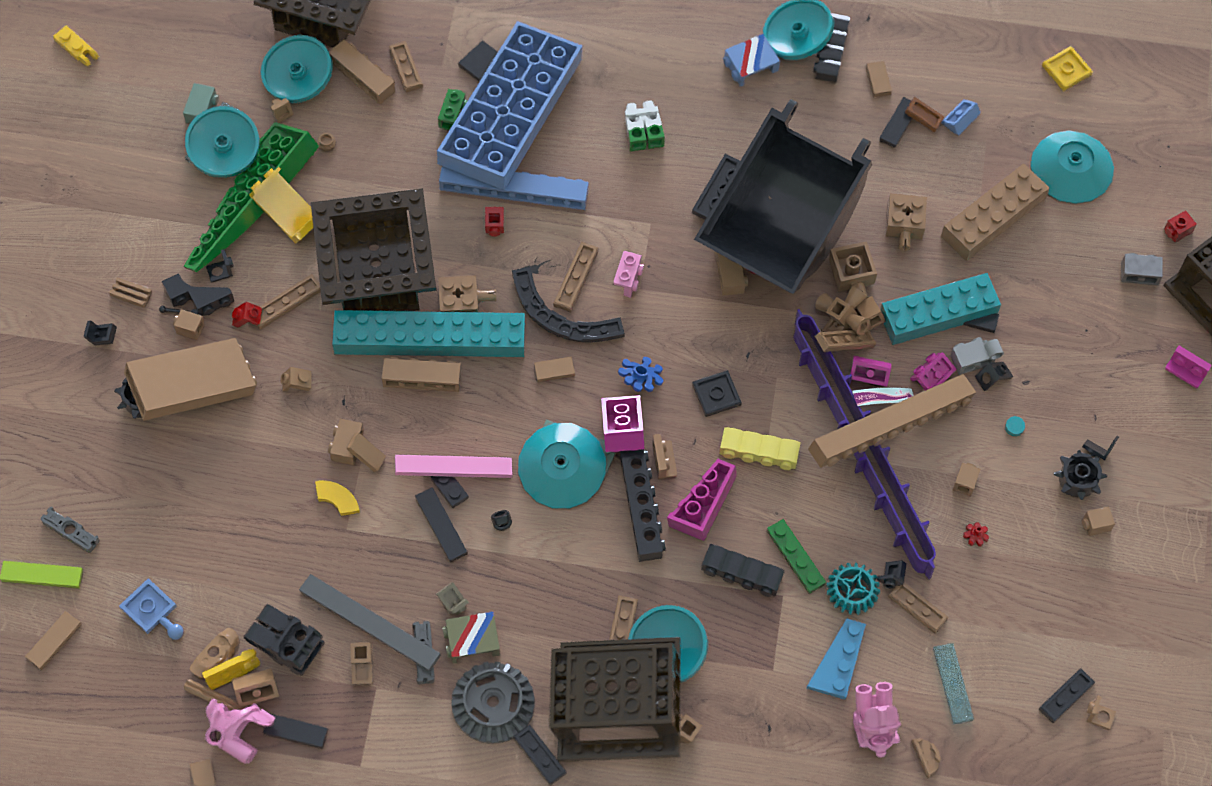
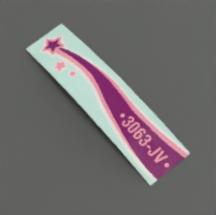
[852,388,914,406]

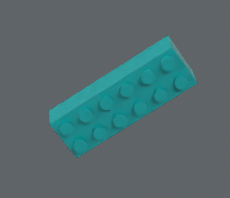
[880,273,1001,345]

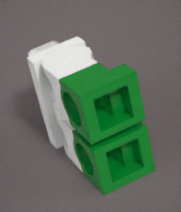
[625,101,665,152]

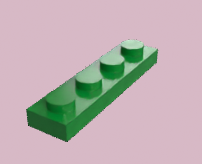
[766,519,826,594]

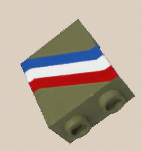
[443,612,500,664]

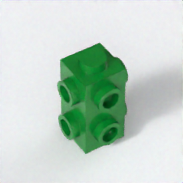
[438,89,468,130]

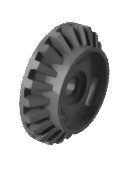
[451,661,535,744]

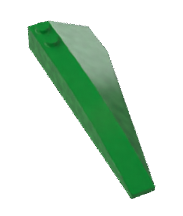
[184,122,319,273]

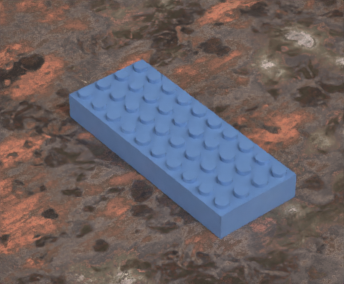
[437,21,582,190]

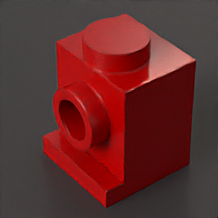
[485,207,504,237]

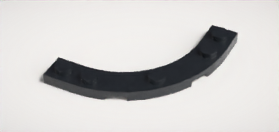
[512,267,625,342]

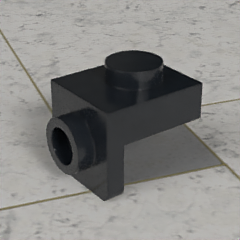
[84,321,117,346]
[877,560,907,588]

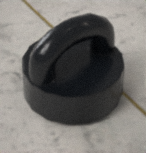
[491,510,512,531]

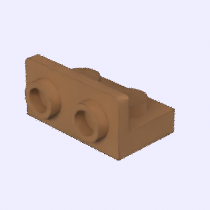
[652,434,677,479]

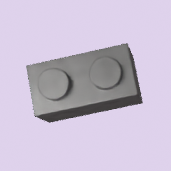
[1121,253,1163,286]

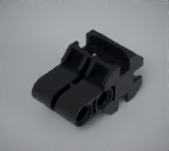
[243,604,325,676]

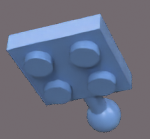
[119,578,184,640]

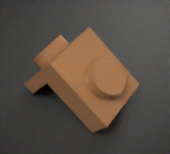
[280,367,312,391]

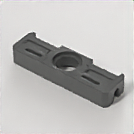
[41,507,100,553]
[412,621,435,684]

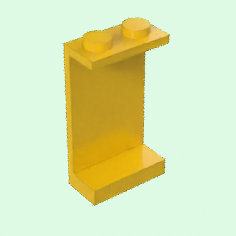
[249,167,313,244]

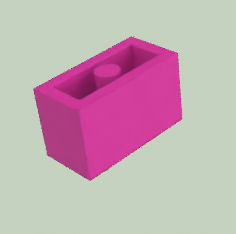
[850,356,891,387]

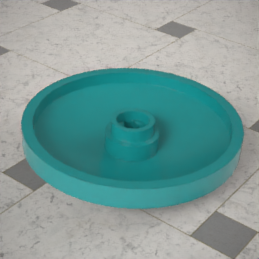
[763,0,834,60]
[261,35,333,103]
[185,106,260,178]
[628,605,708,683]

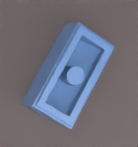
[941,99,980,135]

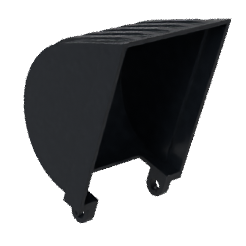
[694,99,872,294]

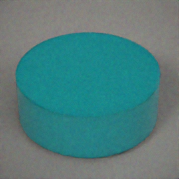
[1005,416,1025,436]

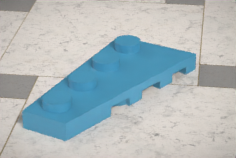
[806,619,866,700]

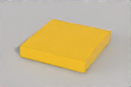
[1042,46,1093,91]

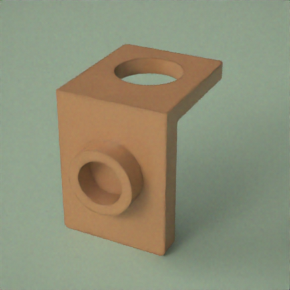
[1086,695,1116,730]

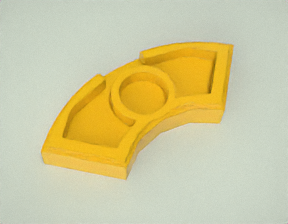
[315,481,360,516]

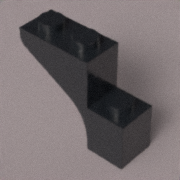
[162,273,235,316]

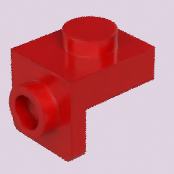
[232,302,262,328]

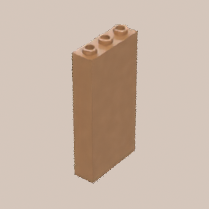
[124,338,257,421]

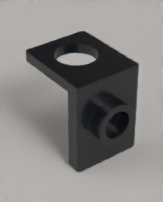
[206,249,234,283]
[975,362,1014,391]
[1082,436,1119,460]

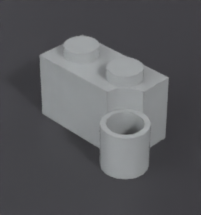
[950,337,1004,375]

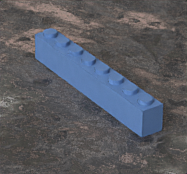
[439,166,589,210]

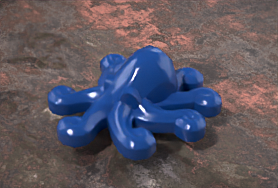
[618,357,663,392]

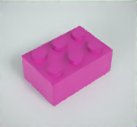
[602,395,645,452]

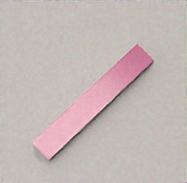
[395,455,512,478]

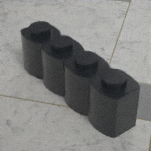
[813,13,850,83]
[701,544,785,597]

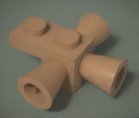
[815,286,870,335]

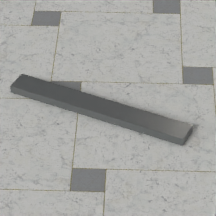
[299,574,441,672]

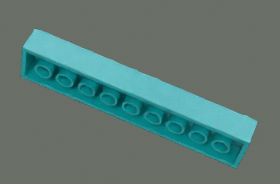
[332,310,525,357]

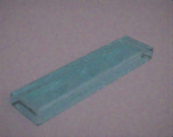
[933,643,974,725]

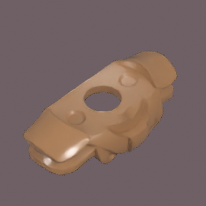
[189,628,239,679]

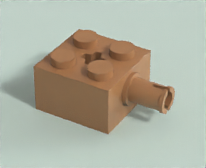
[885,193,927,251]
[829,241,877,299]
[438,275,496,312]

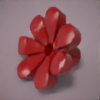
[963,522,989,546]

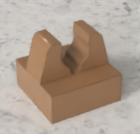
[270,98,294,123]

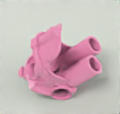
[853,682,901,757]
[206,698,276,764]

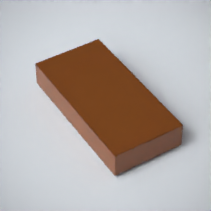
[904,97,944,132]

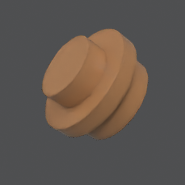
[317,133,336,150]

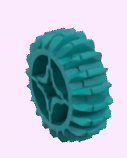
[826,562,880,615]

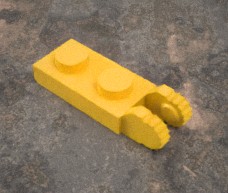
[53,25,99,67]
[202,649,260,690]

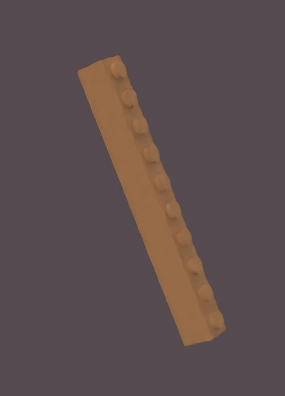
[808,374,976,468]

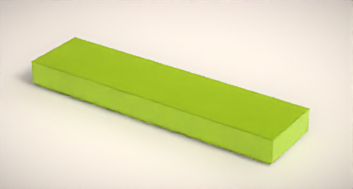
[0,561,83,589]

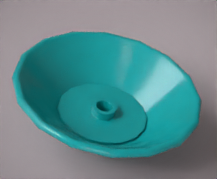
[1031,131,1114,204]
[518,423,606,508]

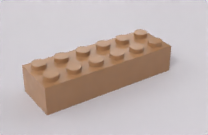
[941,163,1049,261]

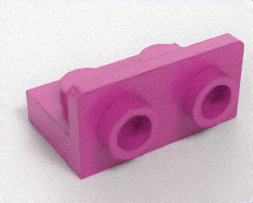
[1165,345,1212,388]
[910,352,957,391]

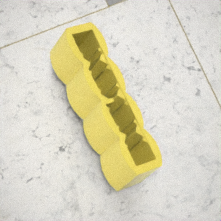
[719,427,801,470]

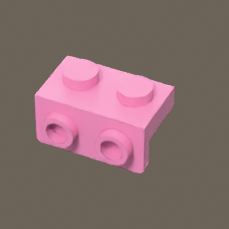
[614,251,644,298]

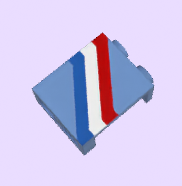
[723,34,780,87]

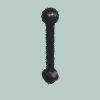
[159,306,198,314]

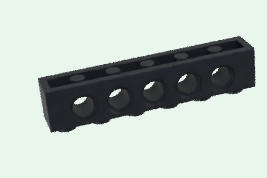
[619,449,666,562]

